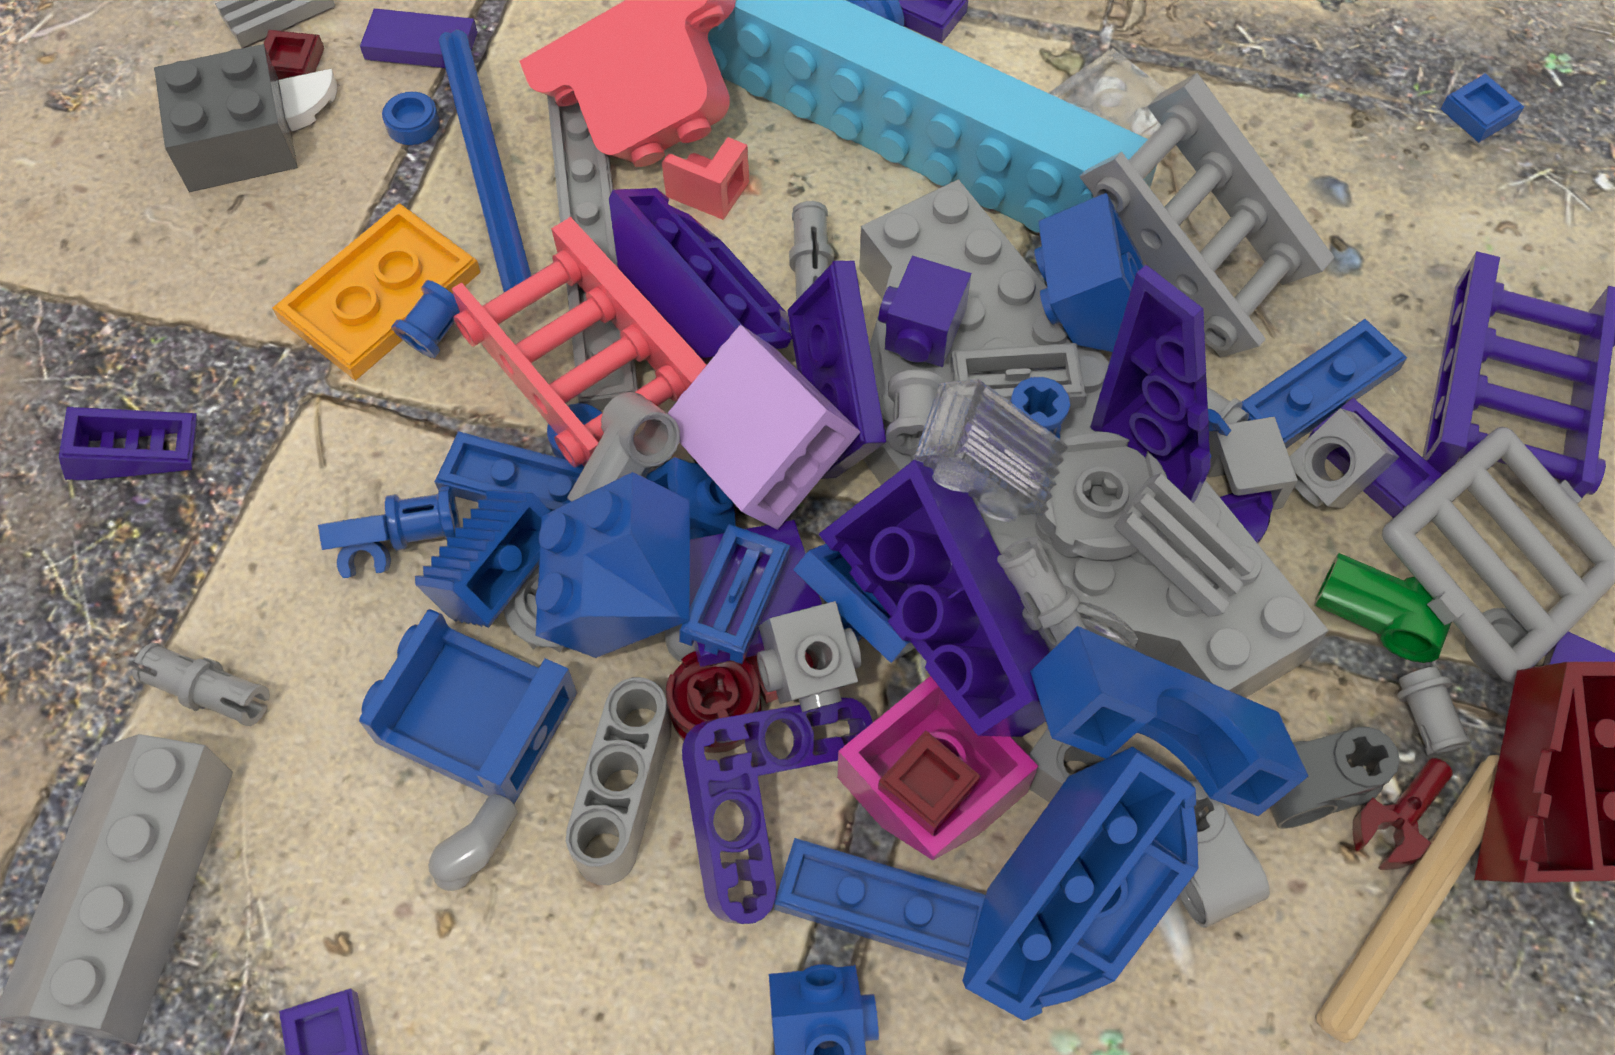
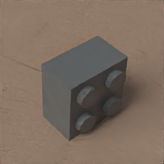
[154,44,298,192]

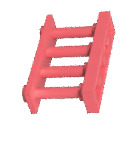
[452,217,707,468]

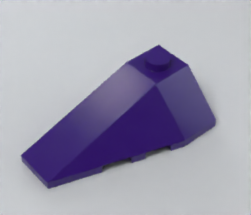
[1090,265,1211,503]

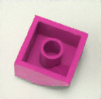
[837,676,1038,860]

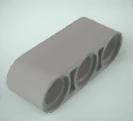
[566,677,672,885]

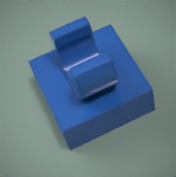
[318,514,391,578]

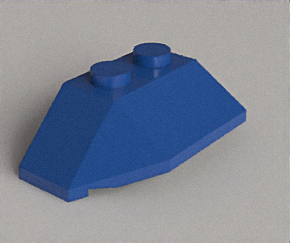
[962,747,1199,1021]

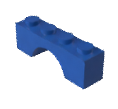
[1030,626,1309,816]

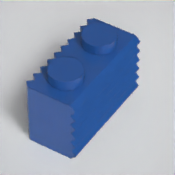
[415,490,551,628]

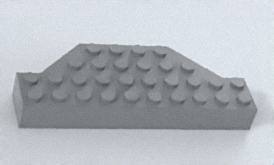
[859,179,1329,698]

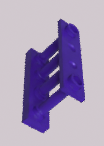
[1423,251,1615,498]

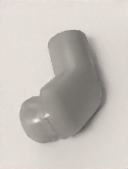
[428,794,517,891]

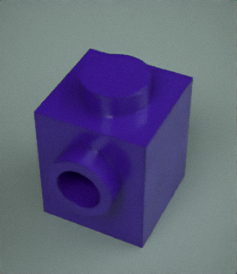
[878,255,972,367]

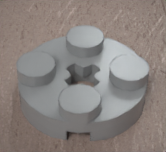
[1033,431,1167,560]

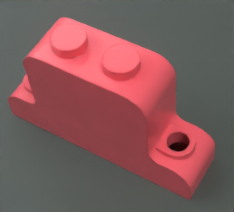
[519,0,736,167]

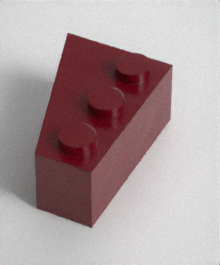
[1474,662,1615,883]

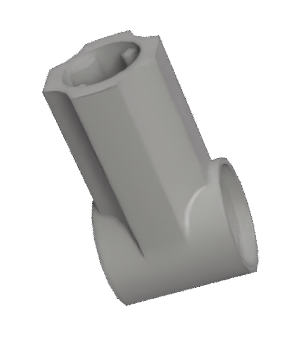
[567,392,680,502]

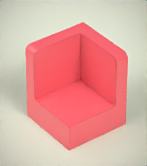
[662,137,749,220]

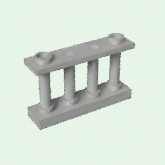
[1080,73,1334,358]

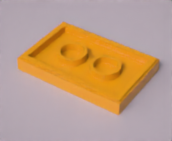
[272,203,481,381]

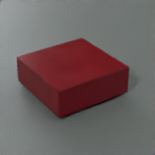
[264,30,324,80]
[878,730,981,836]

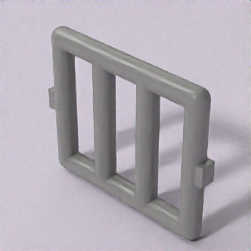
[1382,427,1615,683]

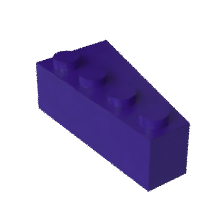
[819,459,1050,737]

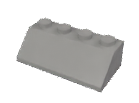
[0,734,233,1045]

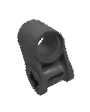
[1270,727,1400,829]

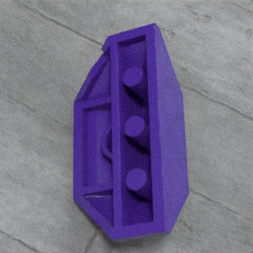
[609,188,792,358]

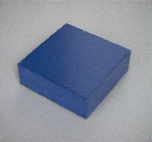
[1441,73,1524,143]

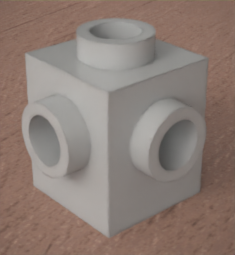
[757,601,861,712]

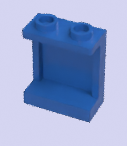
[359,609,577,804]

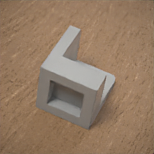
[1207,417,1298,510]

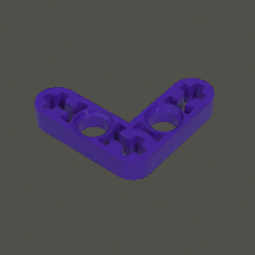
[682,697,873,924]

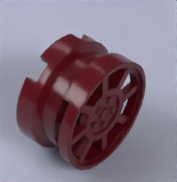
[666,651,762,753]

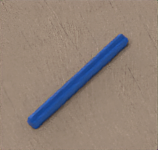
[438,29,531,292]

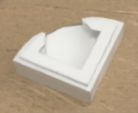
[279,69,337,132]

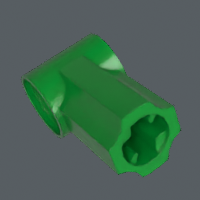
[1314,553,1452,663]

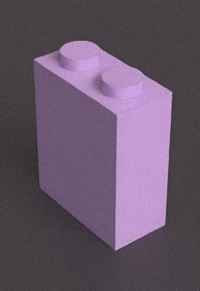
[667,324,860,530]

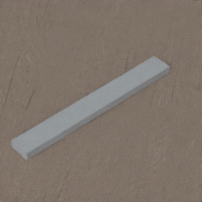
[547,95,638,410]

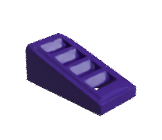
[58,407,198,480]

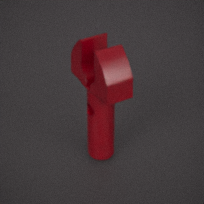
[1352,758,1453,870]

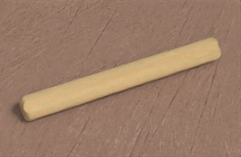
[1316,755,1499,1043]

